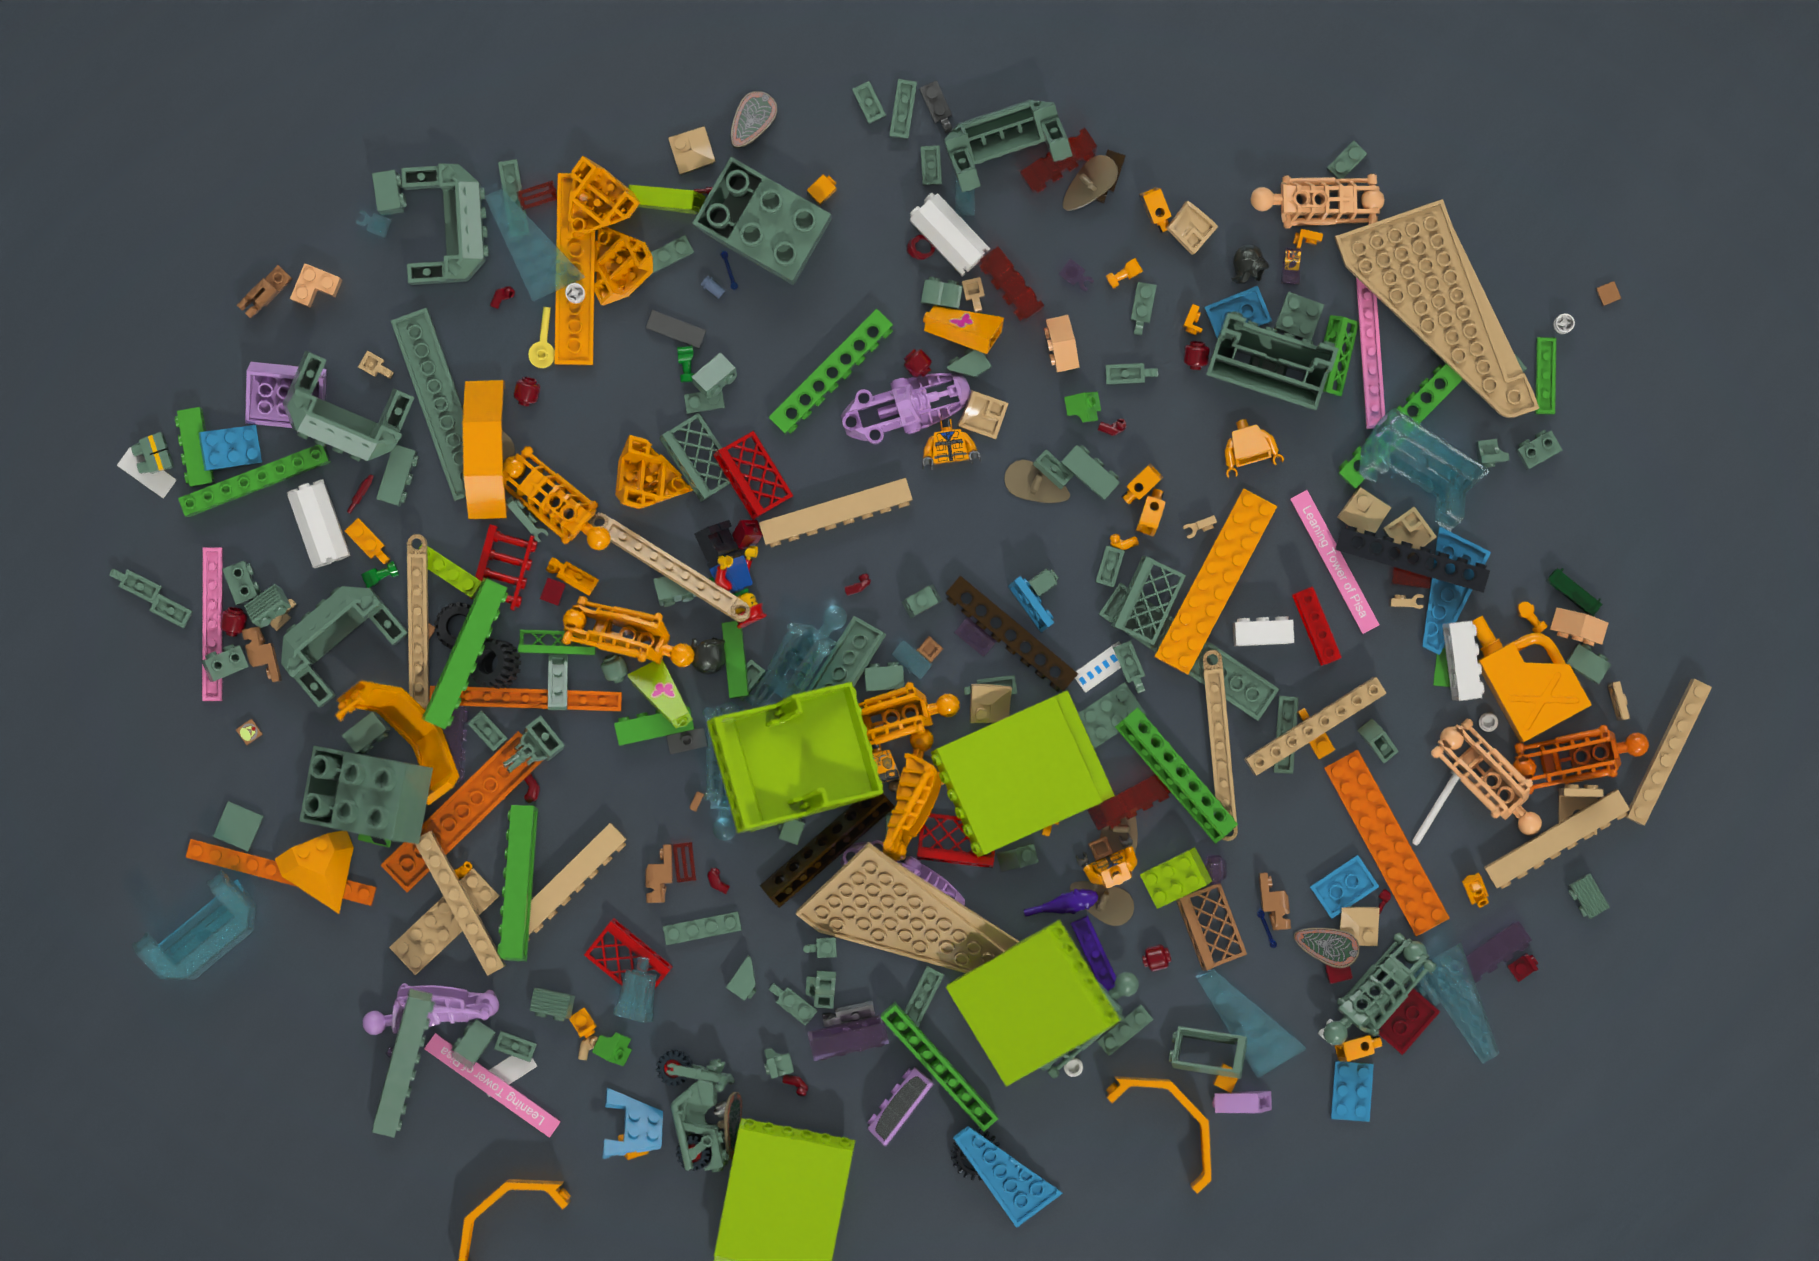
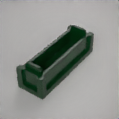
[1546,568,1603,616]

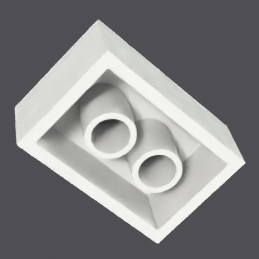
[1233,616,1294,646]

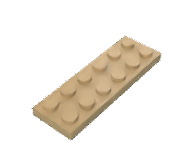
[389,868,500,975]

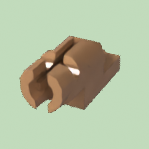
[237,265,293,318]
[242,627,282,683]
[645,844,673,903]
[1259,872,1291,930]

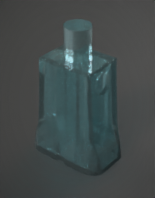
[613,957,657,1023]

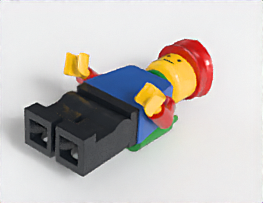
[694,520,767,629]

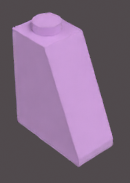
[1212,1091,1272,1113]

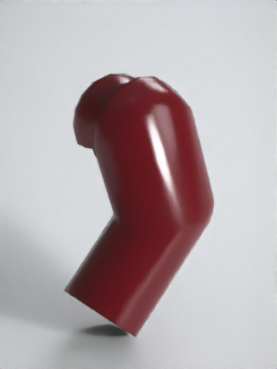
[489,286,515,309]
[782,1074,808,1097]

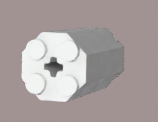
[910,193,990,276]
[287,479,351,568]

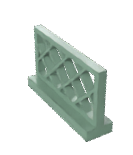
[659,413,730,502]
[1111,556,1186,645]

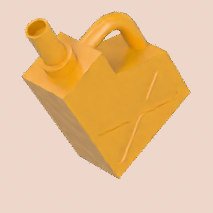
[1472,615,1592,742]

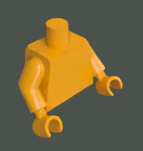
[1224,419,1284,478]

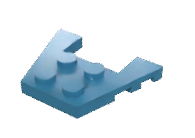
[602,1088,663,1159]

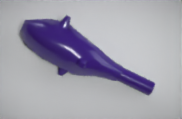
[1024,889,1099,917]

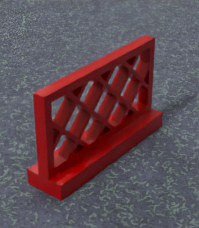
[713,431,793,520]
[917,813,995,868]
[584,918,673,1003]

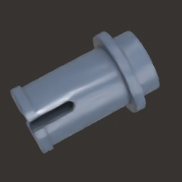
[701,276,726,299]

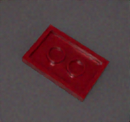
[1379,988,1440,1055]

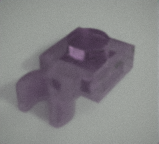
[1059,259,1094,292]

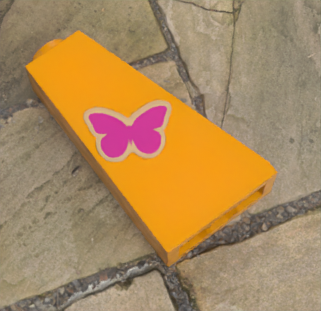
[923,306,1004,354]

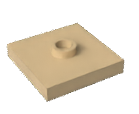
[1607,681,1630,721]

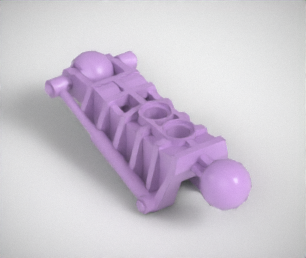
[362,983,499,1035]

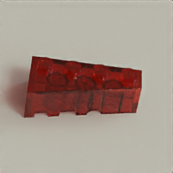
[1020,127,1097,193]
[979,246,1045,323]
[1088,774,1171,830]

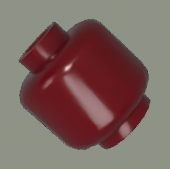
[1184,341,1210,370]
[904,349,932,377]
[513,377,540,406]
[220,607,247,637]
[1142,944,1172,972]

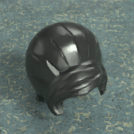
[1231,244,1269,284]
[691,637,726,674]

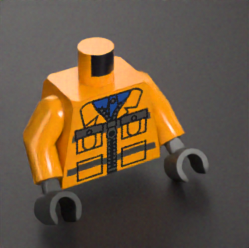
[922,419,981,470]
[1076,833,1137,888]

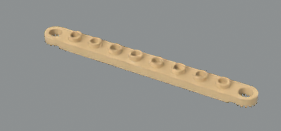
[590,513,750,622]
[407,534,430,710]
[1203,650,1238,841]

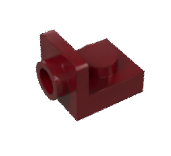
[1507,953,1539,982]

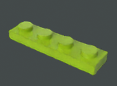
[419,544,482,599]

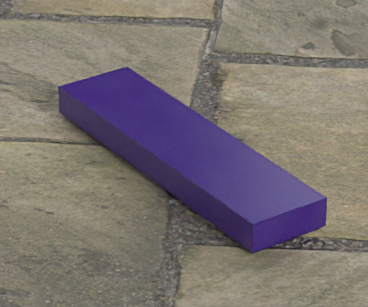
[1070,915,1116,991]

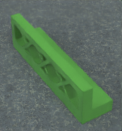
[1323,315,1359,396]
[518,630,596,655]

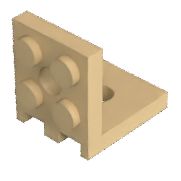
[1558,784,1603,835]

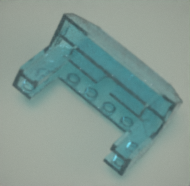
[1359,407,1490,531]
[132,870,257,980]

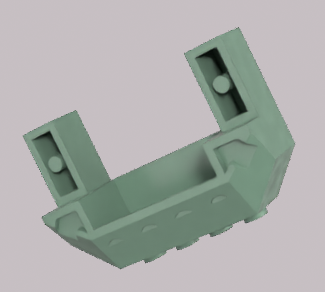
[944,99,1072,192]
[401,164,489,285]
[283,351,414,462]
[281,586,408,708]

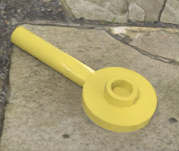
[528,307,555,368]

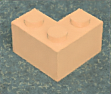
[290,263,342,308]
[1044,315,1080,372]
[1550,607,1608,646]

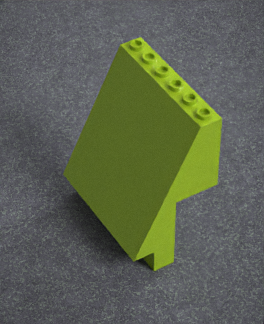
[706,682,883,833]
[931,690,1115,857]
[946,920,1120,1086]
[714,1118,855,1261]

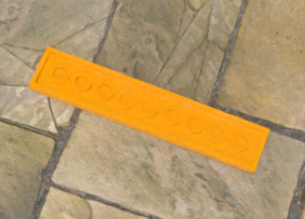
[555,173,596,365]
[1154,488,1277,675]

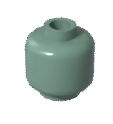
[600,653,629,683]

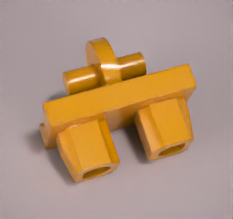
[1462,872,1489,908]

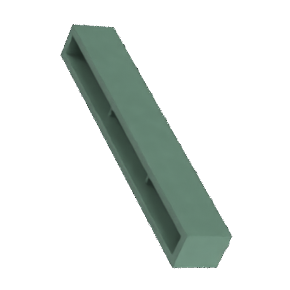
[372,989,435,1138]

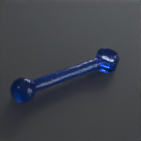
[721,251,738,290]
[1257,910,1277,948]

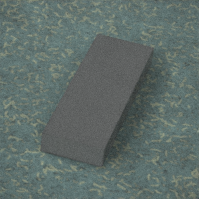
[646,310,706,349]

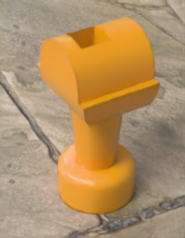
[1106,258,1143,289]
[1517,602,1548,633]

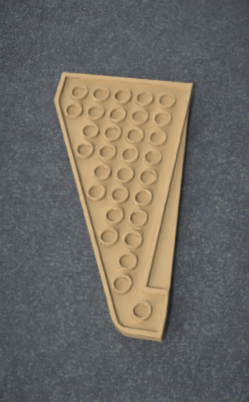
[1334,199,1539,418]
[796,843,1020,973]

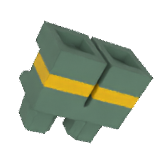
[131,432,175,474]

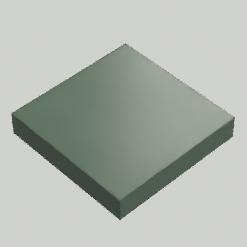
[213,801,264,852]

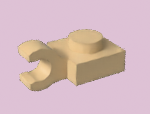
[962,277,985,313]
[358,351,394,379]
[1183,515,1217,539]
[1389,594,1424,609]
[270,599,297,631]

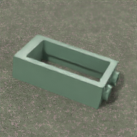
[1169,1026,1248,1079]

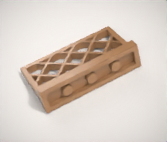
[1176,882,1247,971]

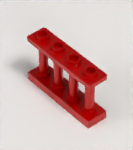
[469,524,538,611]
[1291,587,1341,666]

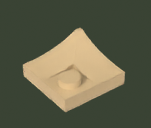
[668,126,716,175]
[1166,201,1218,255]
[957,391,1009,439]
[1337,486,1391,534]
[1383,506,1437,559]
[970,684,1012,723]
[1339,907,1379,946]

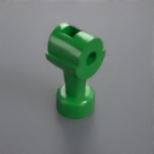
[677,346,694,382]
[361,561,399,588]

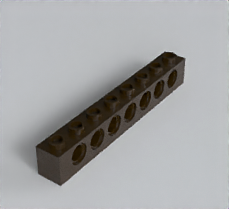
[945,576,1078,692]
[760,793,895,908]

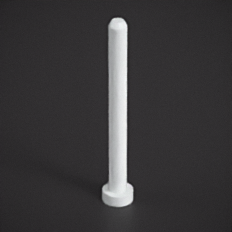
[1412,771,1460,846]

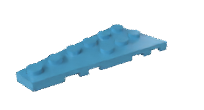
[1422,526,1491,655]
[953,1126,1063,1228]

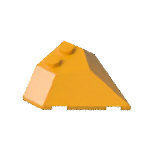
[566,156,640,240]
[594,227,653,306]
[615,435,693,509]
[275,830,354,914]

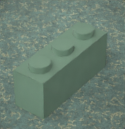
[376,445,419,507]
[1061,445,1120,500]

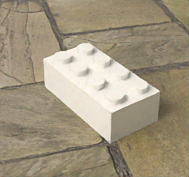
[1442,621,1484,701]

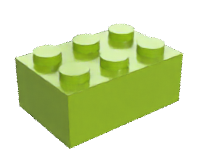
[1140,847,1212,909]

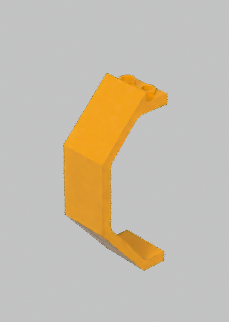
[463,380,508,519]
[335,681,459,805]
[1105,1076,1211,1194]
[459,1179,571,1261]

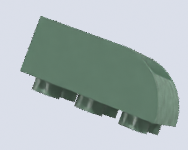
[692,157,832,285]
[299,746,433,844]

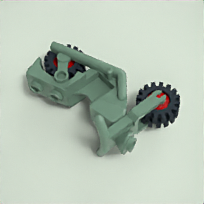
[656,1050,735,1172]

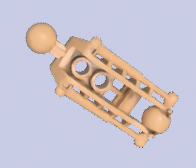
[1250,174,1385,229]
[1431,718,1542,836]

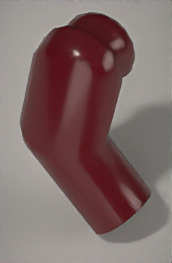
[1098,418,1126,436]
[845,573,871,596]
[524,774,540,803]
[707,868,730,894]

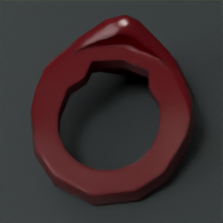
[907,235,935,260]

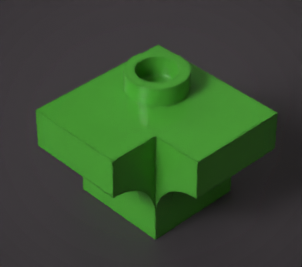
[1064,392,1101,422]
[592,1032,632,1067]

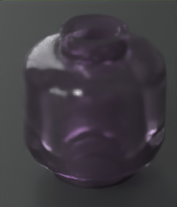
[1203,855,1227,885]

